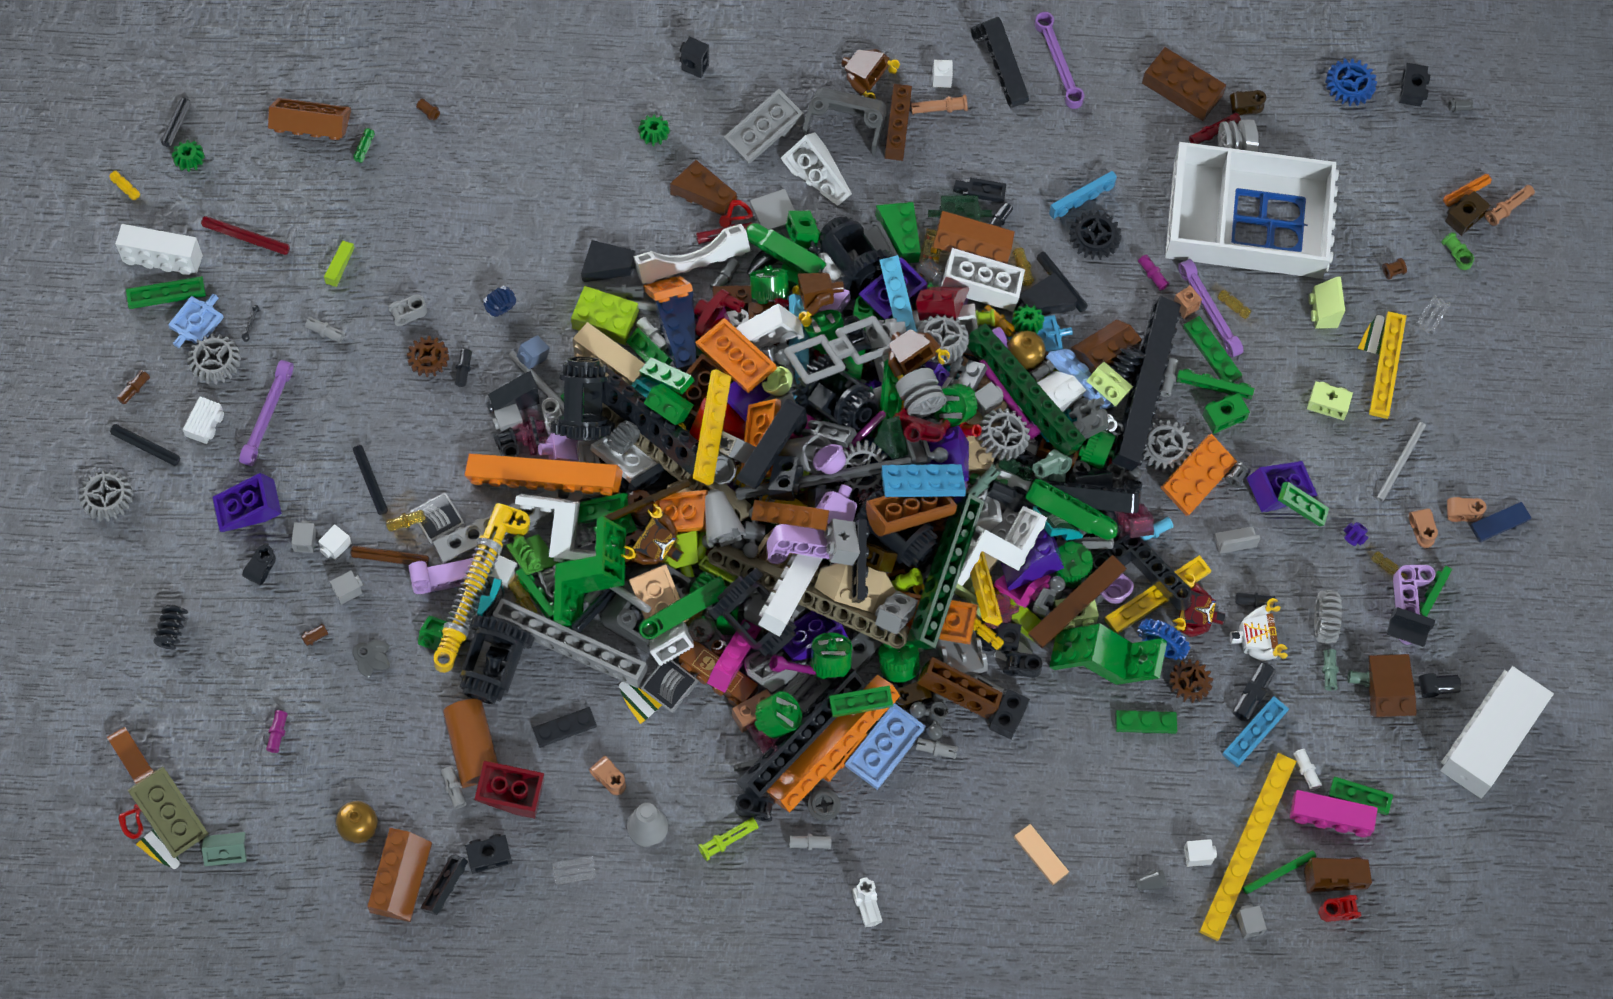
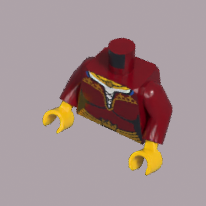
[1173,574,1225,637]

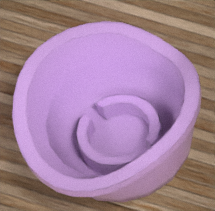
[813,444,846,474]
[1101,574,1134,604]

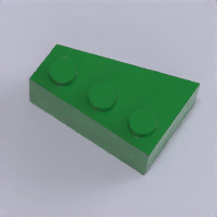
[875,202,921,263]

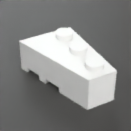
[736,304,804,349]

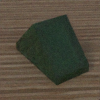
[874,416,908,459]

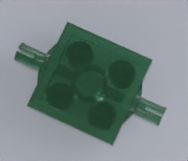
[928,196,992,221]

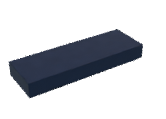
[1470,502,1531,543]

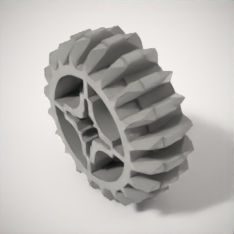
[918,314,969,364]
[187,334,241,385]
[978,408,1030,461]
[841,441,889,494]
[79,469,134,522]
[1314,590,1342,644]

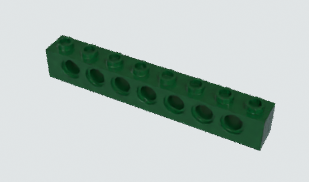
[967,323,1086,456]
[906,493,984,650]

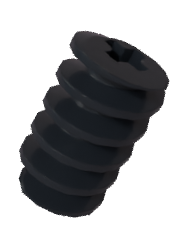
[1112,345,1145,384]
[153,605,188,650]

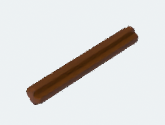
[351,546,429,567]

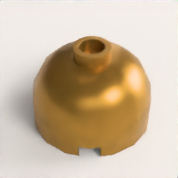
[1008,331,1046,370]
[336,801,378,844]

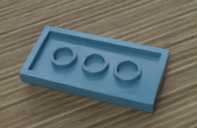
[881,464,966,497]

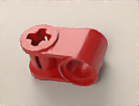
[1319,895,1361,922]

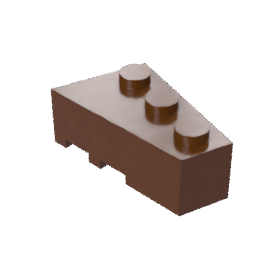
[670,160,737,216]
[1304,857,1372,893]

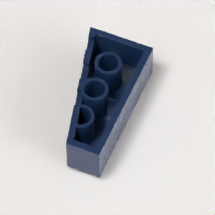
[656,292,696,373]

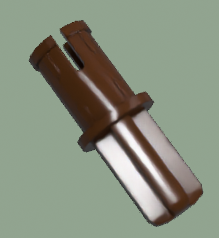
[117,370,150,405]

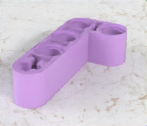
[766,524,829,564]
[409,558,489,594]
[1393,565,1435,645]

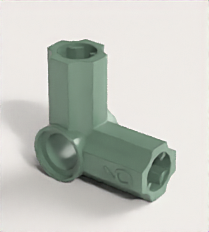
[1032,450,1072,482]

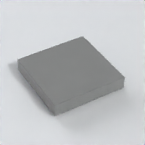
[750,189,795,231]

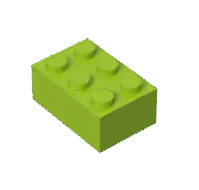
[571,286,639,346]

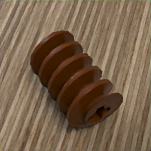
[628,490,653,526]

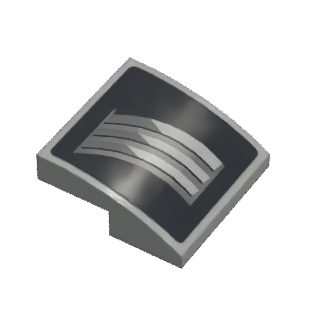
[410,492,465,544]
[641,659,699,713]

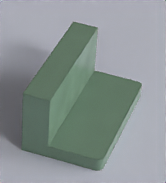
[202,832,247,866]

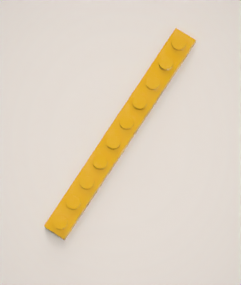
[1199,753,1297,941]

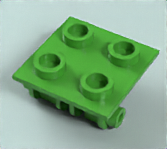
[506,534,559,575]

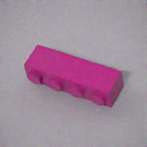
[707,619,762,693]
[1290,790,1378,837]

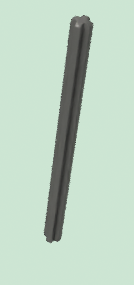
[736,457,912,500]

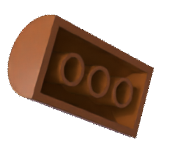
[866,496,957,536]
[443,699,498,788]

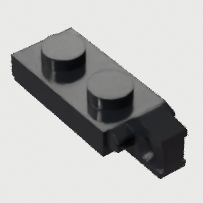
[953,177,1007,203]

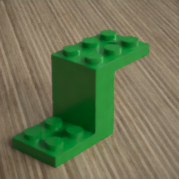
[553,516,626,631]
[1049,624,1167,685]

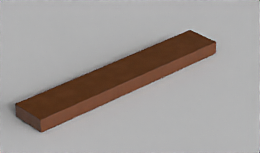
[1028,555,1127,648]

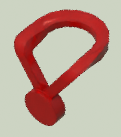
[719,200,753,227]
[118,804,143,839]

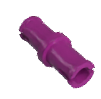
[1138,254,1170,291]
[266,710,288,753]

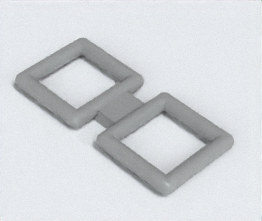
[784,316,892,384]

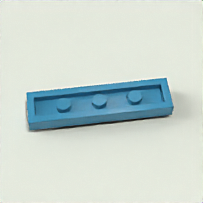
[1049,171,1117,219]
[1222,696,1289,768]

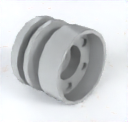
[1218,119,1258,152]
[895,368,947,418]

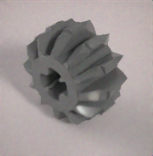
[607,420,640,454]

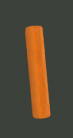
[1443,174,1492,207]

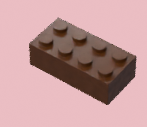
[1142,47,1226,121]

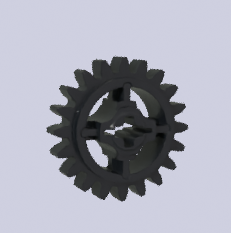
[1069,210,1122,260]

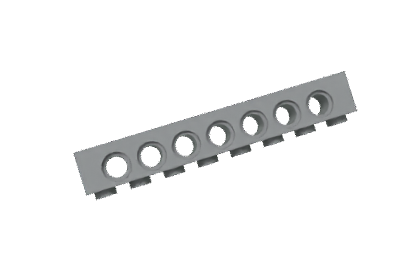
[433,489,588,564]
[493,598,647,688]

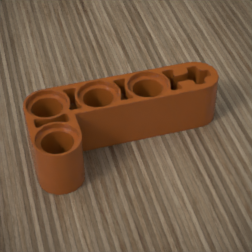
[107,726,153,784]

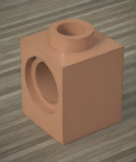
[1174,285,1202,319]

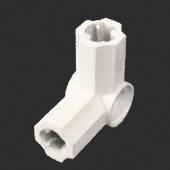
[852,877,882,927]

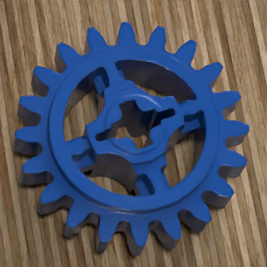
[1325,58,1377,106]
[1137,618,1191,660]

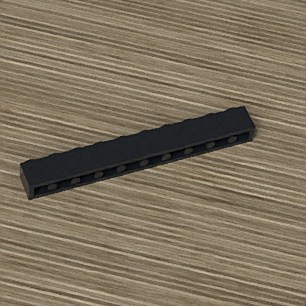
[1111,296,1181,471]

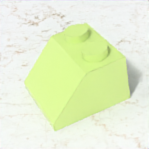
[1309,277,1345,329]

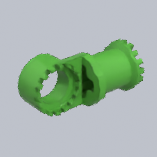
[1441,232,1474,270]

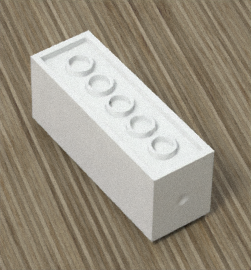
[1440,666,1554,799]

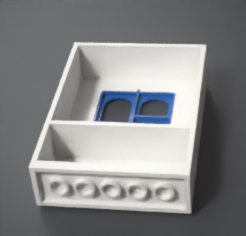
[1165,142,1339,279]

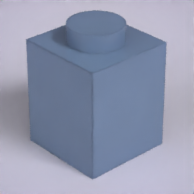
[517,335,550,369]

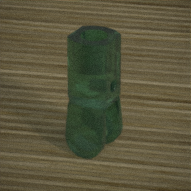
[998,457,1034,481]

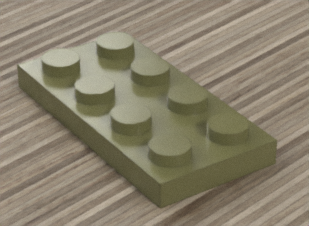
[127,766,209,858]

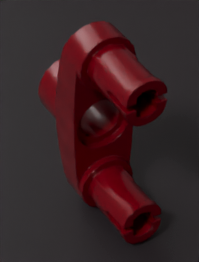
[694,289,745,337]
[891,407,950,442]

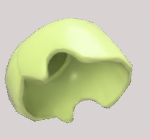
[762,366,793,396]

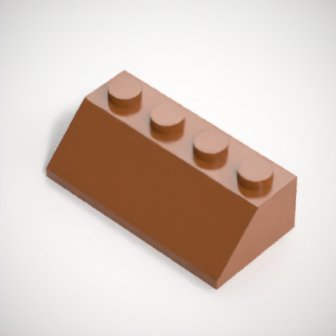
[268,98,351,140]
[932,211,1015,264]
[367,828,432,922]

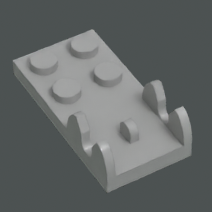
[724,89,805,164]
[936,630,988,676]

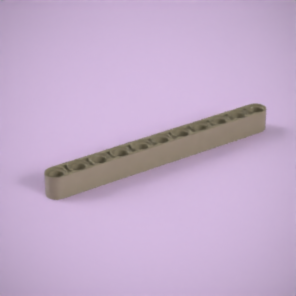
[602,403,752,522]
[708,543,910,648]

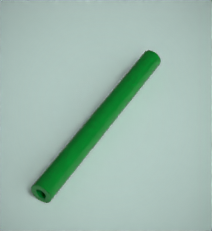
[1243,850,1317,895]

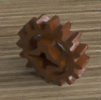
[407,336,450,377]
[1169,659,1213,703]

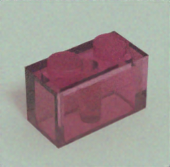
[1118,503,1154,538]

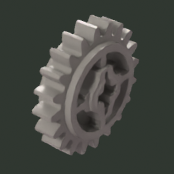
[1143,420,1193,472]

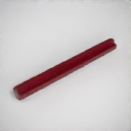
[201,216,290,255]

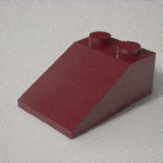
[916,287,969,321]
[474,761,544,819]

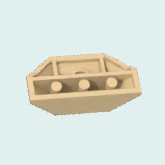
[814,563,896,613]

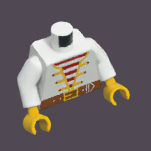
[1230,598,1288,661]

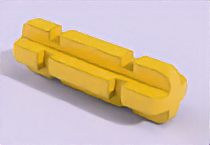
[109,171,140,200]
[973,617,1004,650]

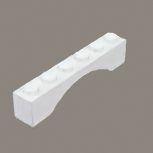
[633,224,750,284]

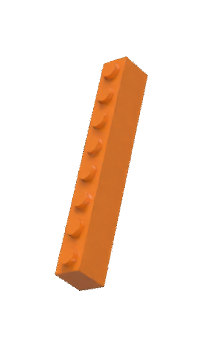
[465,454,623,496]
[767,675,900,813]

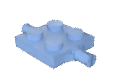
[168,294,224,348]

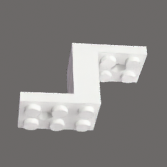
[515,494,596,562]
[958,506,1047,586]

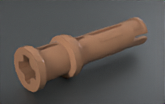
[911,94,968,114]
[1485,185,1535,226]

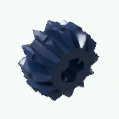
[483,286,516,317]

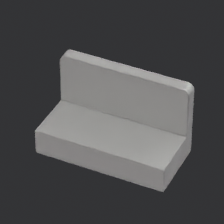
[1214,526,1261,554]

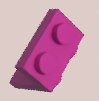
[994,575,1051,608]

